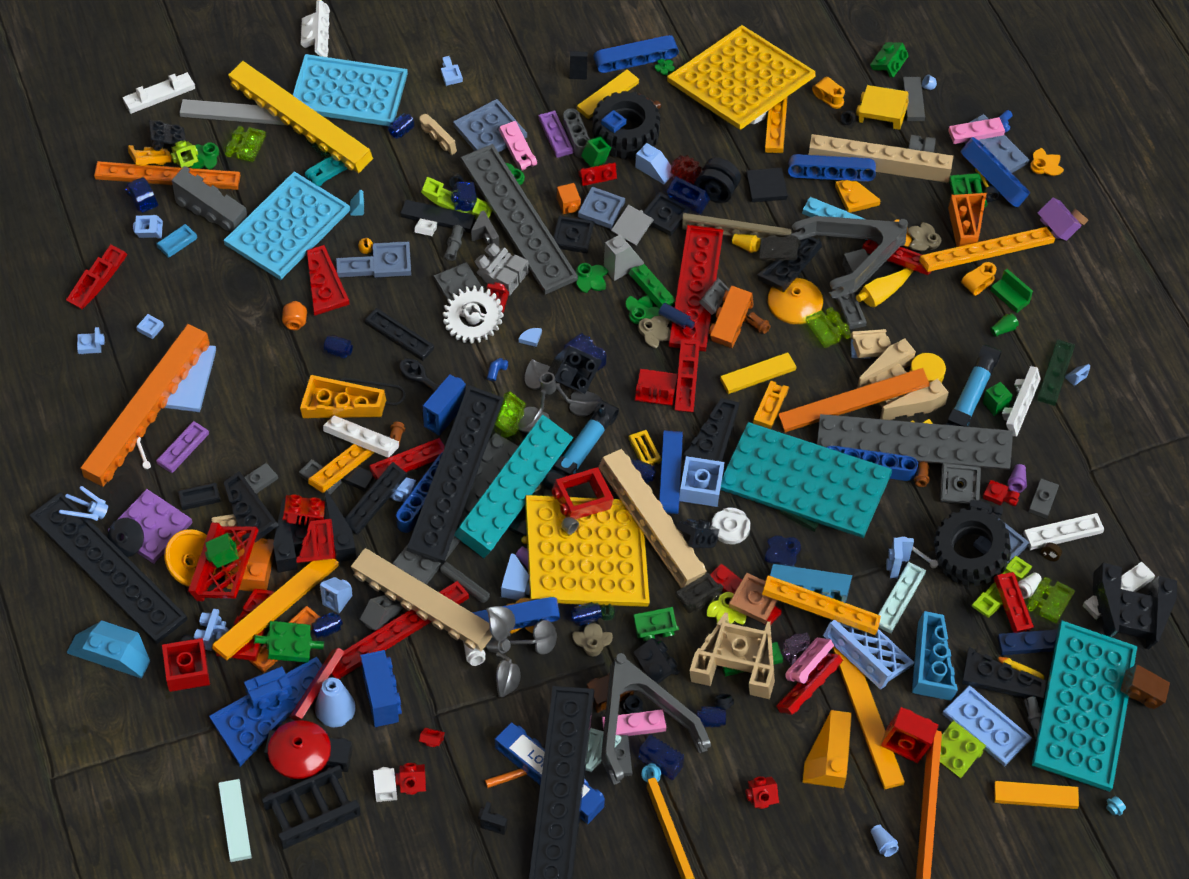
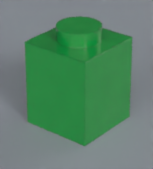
[581,136,611,167]
[983,382,1012,416]
[205,533,239,568]

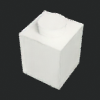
[373,767,397,802]

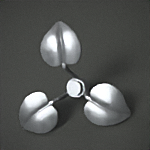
[517,359,602,433]
[486,606,557,697]

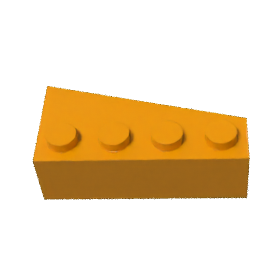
[300,375,386,418]

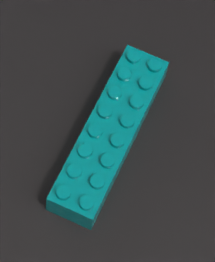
[454,415,573,558]

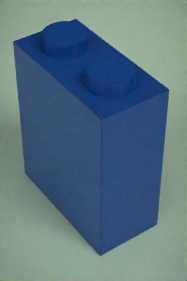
[423,374,466,436]

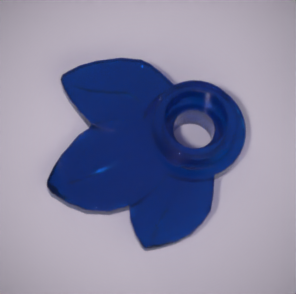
[765,536,801,567]

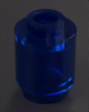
[388,113,414,139]
[324,335,353,358]
[631,459,656,484]
[571,602,602,626]
[311,612,343,638]
[697,706,726,727]

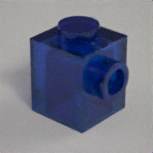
[451,182,477,211]

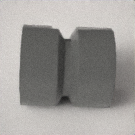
[908,135,936,153]

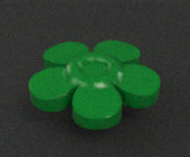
[655,59,675,75]

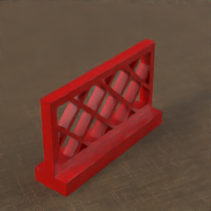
[188,522,258,601]

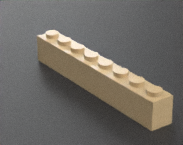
[808,134,953,183]
[599,449,707,590]
[351,548,492,652]

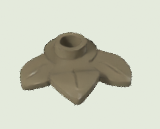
[907,222,941,251]
[638,316,671,348]
[572,623,613,656]

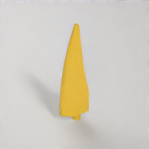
[856,268,914,307]

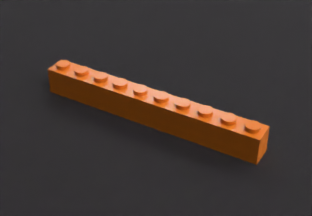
[81,324,209,487]

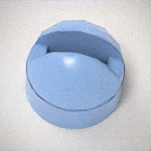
[922,75,937,90]

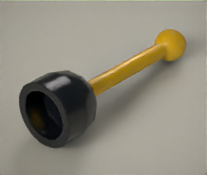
[975,168,999,202]

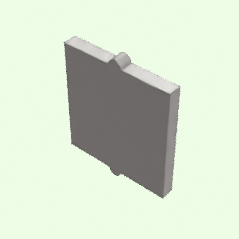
[611,205,653,246]

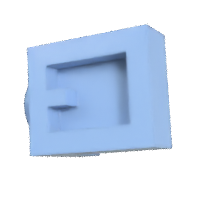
[77,327,105,354]
[390,477,416,502]

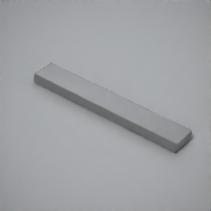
[180,99,285,125]

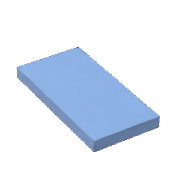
[164,346,216,412]
[942,685,1032,767]

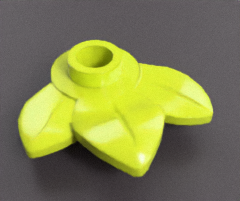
[707,592,746,625]

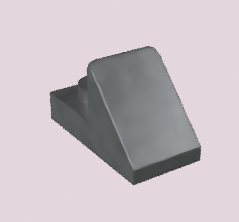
[471,211,499,247]

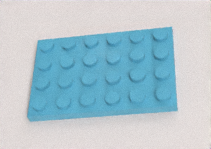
[293,54,408,127]
[224,172,351,280]

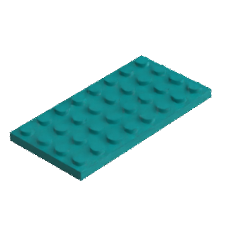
[720,422,892,538]
[1032,621,1137,792]

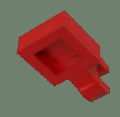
[983,480,1020,506]

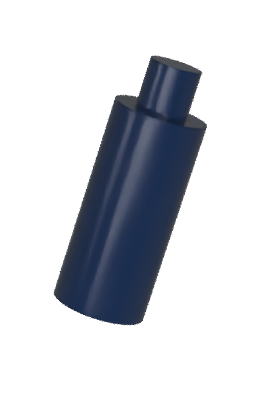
[658,303,695,329]

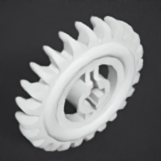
[443,285,504,344]

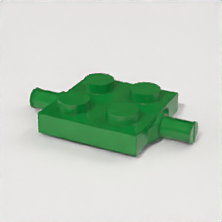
[254,621,324,663]

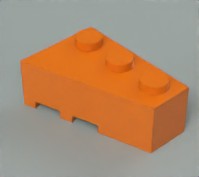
[948,193,987,247]
[709,285,754,348]

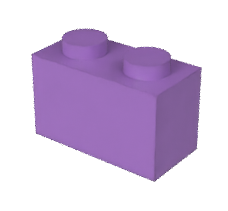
[1038,198,1082,241]

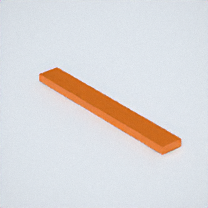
[94,161,241,190]
[779,368,929,432]
[916,730,942,879]

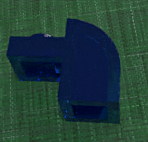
[125,177,159,213]

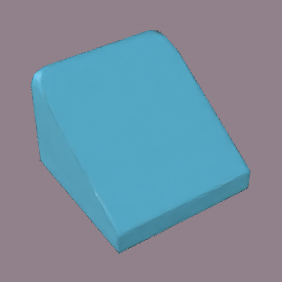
[350,190,364,216]

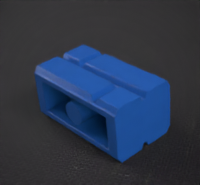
[244,666,293,709]

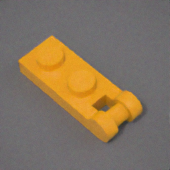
[753,381,789,429]

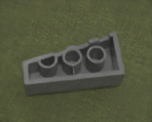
[172,166,247,232]

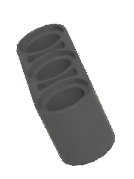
[563,109,590,158]

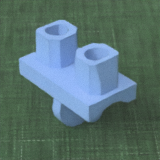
[194,609,229,651]

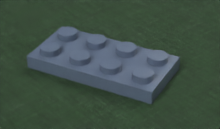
[965,114,1029,173]

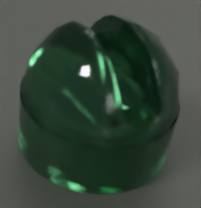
[599,604,615,620]

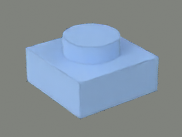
[137,314,164,339]

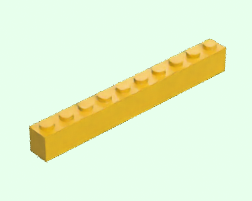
[229,61,373,173]

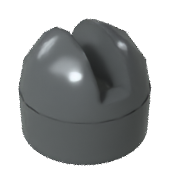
[561,517,579,534]

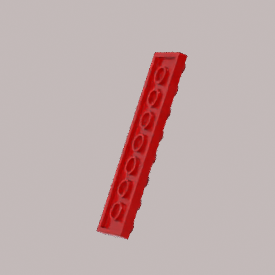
[669,225,724,352]

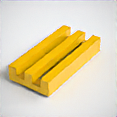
[629,430,662,469]

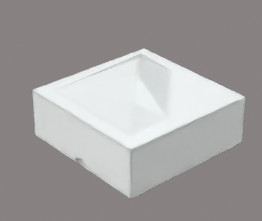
[415,219,437,236]

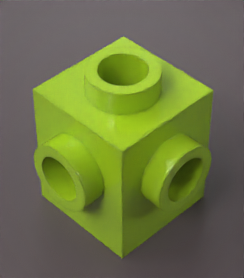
[171,140,198,168]

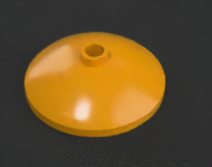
[768,277,823,324]
[164,530,221,587]

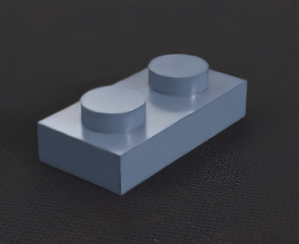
[336,256,374,277]

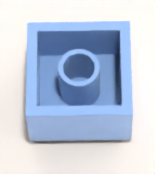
[679,456,724,507]

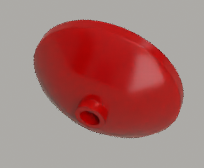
[268,720,331,779]

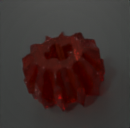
[670,155,702,185]

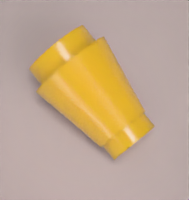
[732,234,761,253]

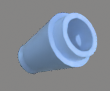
[871,825,899,857]

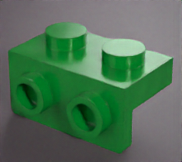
[870,42,908,78]
[633,607,679,641]

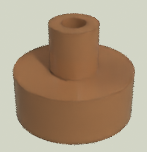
[1071,209,1088,225]

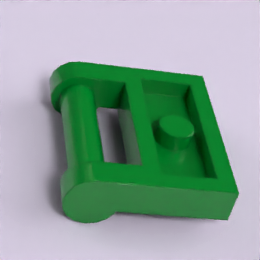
[949,174,987,208]

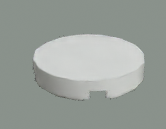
[712,508,750,544]

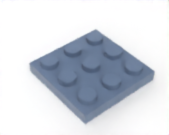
[453,99,527,152]

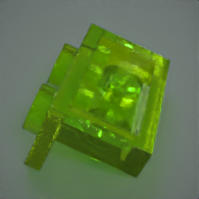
[495,391,526,438]

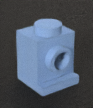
[133,215,163,239]

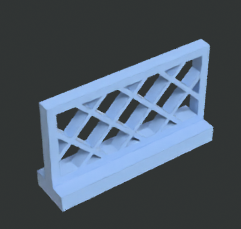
[823,620,914,690]

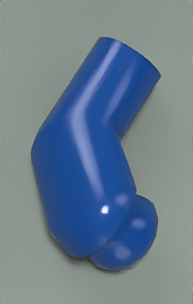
[998,110,1013,133]
[487,358,508,381]

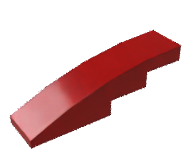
[66,244,127,309]
[675,339,700,412]

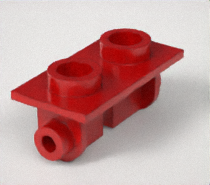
[579,162,617,186]

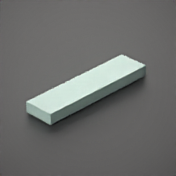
[878,562,926,634]
[219,779,252,862]

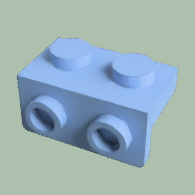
[886,537,914,578]

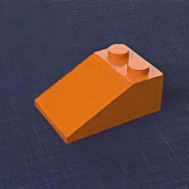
[225,537,274,592]

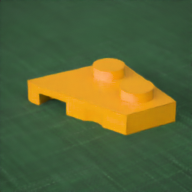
[128,145,171,166]
[835,180,881,213]

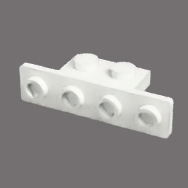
[301,0,330,57]

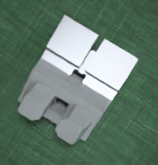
[474,243,529,296]

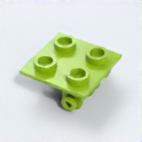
[940,720,986,778]

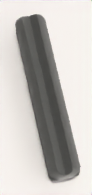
[440,562,490,603]

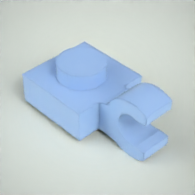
[441,56,463,86]

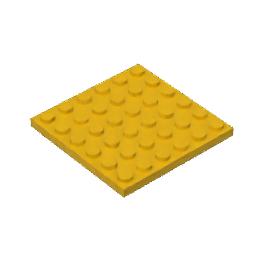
[667,25,815,130]
[525,495,650,607]

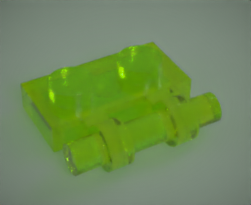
[225,126,266,162]
[806,307,851,348]
[1027,577,1075,624]

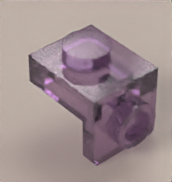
[782,632,810,665]

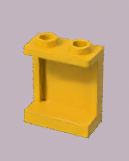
[856,85,909,130]

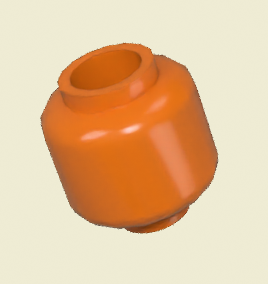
[282,301,307,330]

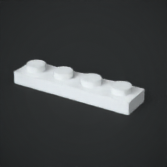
[323,415,399,458]
[1023,513,1104,550]
[1083,562,1155,620]

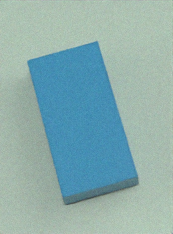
[156,224,197,258]

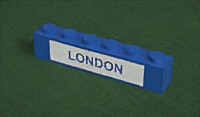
[495,723,605,824]

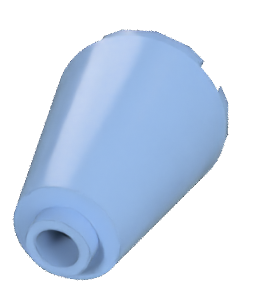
[314,677,356,728]

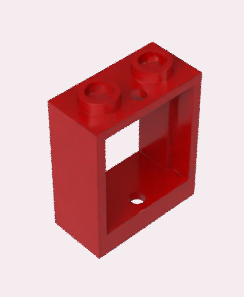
[552,467,614,519]

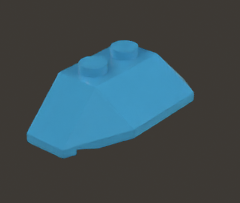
[67,621,150,678]

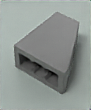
[604,235,644,281]

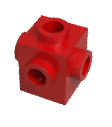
[396,763,426,795]
[746,776,779,809]

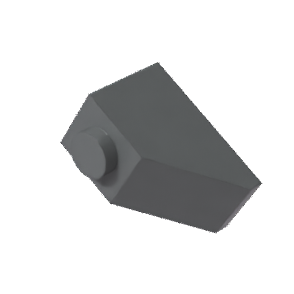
[842,249,870,293]
[360,595,403,630]

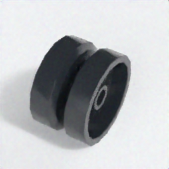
[695,157,741,203]

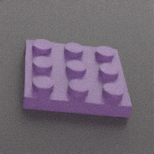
[108,489,193,564]

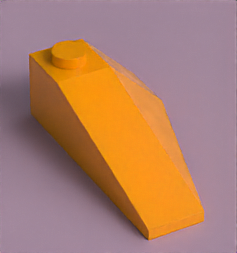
[802,710,851,788]

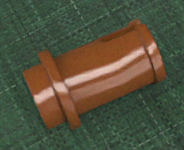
[746,312,771,334]
[390,422,405,446]
[914,462,930,487]

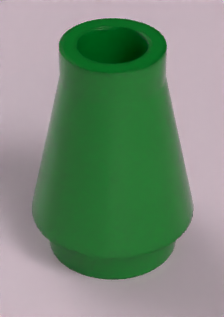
[990,313,1019,337]

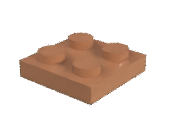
[729,573,778,624]

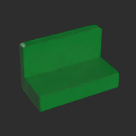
[990,269,1033,313]

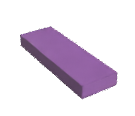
[538,111,573,158]
[156,421,209,473]

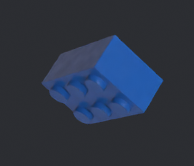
[361,650,402,727]

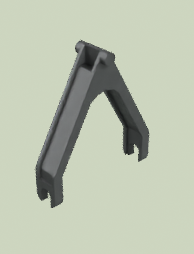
[791,216,908,298]
[601,653,711,785]

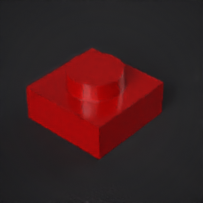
[419,728,445,747]

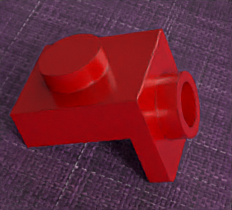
[487,282,509,313]

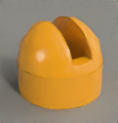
[358,238,373,254]

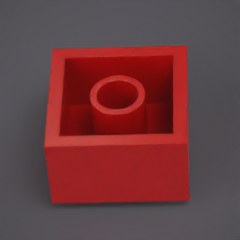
[162,638,210,692]
[880,707,938,763]

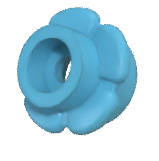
[642,763,661,782]
[1106,796,1126,816]

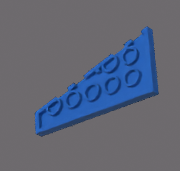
[209,657,322,767]

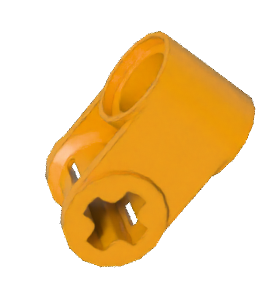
[812,77,845,109]
[961,262,997,296]

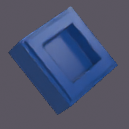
[601,110,627,133]

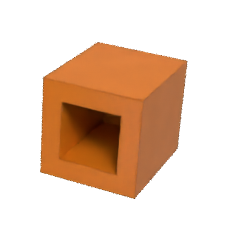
[557,183,581,214]

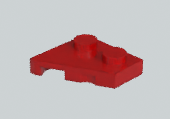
[296,519,336,563]

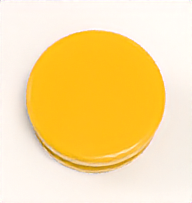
[909,353,946,383]

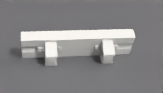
[123,72,195,114]
[1002,366,1041,437]

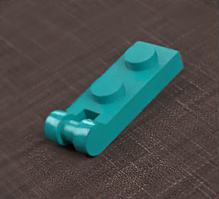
[305,156,348,187]

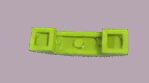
[421,177,492,220]
[972,556,1032,618]

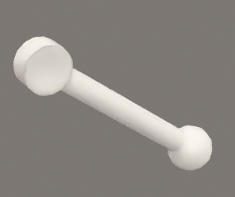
[136,437,151,469]
[912,546,938,568]

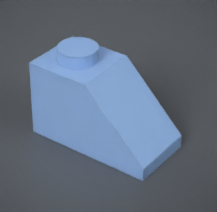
[635,143,675,184]
[501,554,530,600]
[320,577,352,613]

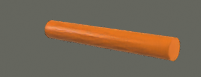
[485,768,527,788]

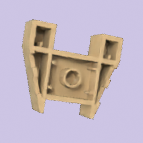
[857,339,949,420]
[689,612,775,699]

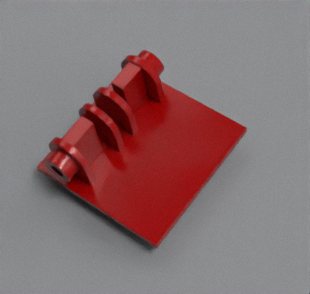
[635,369,677,406]
[283,494,325,526]

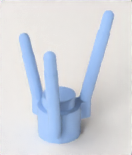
[59,486,108,521]

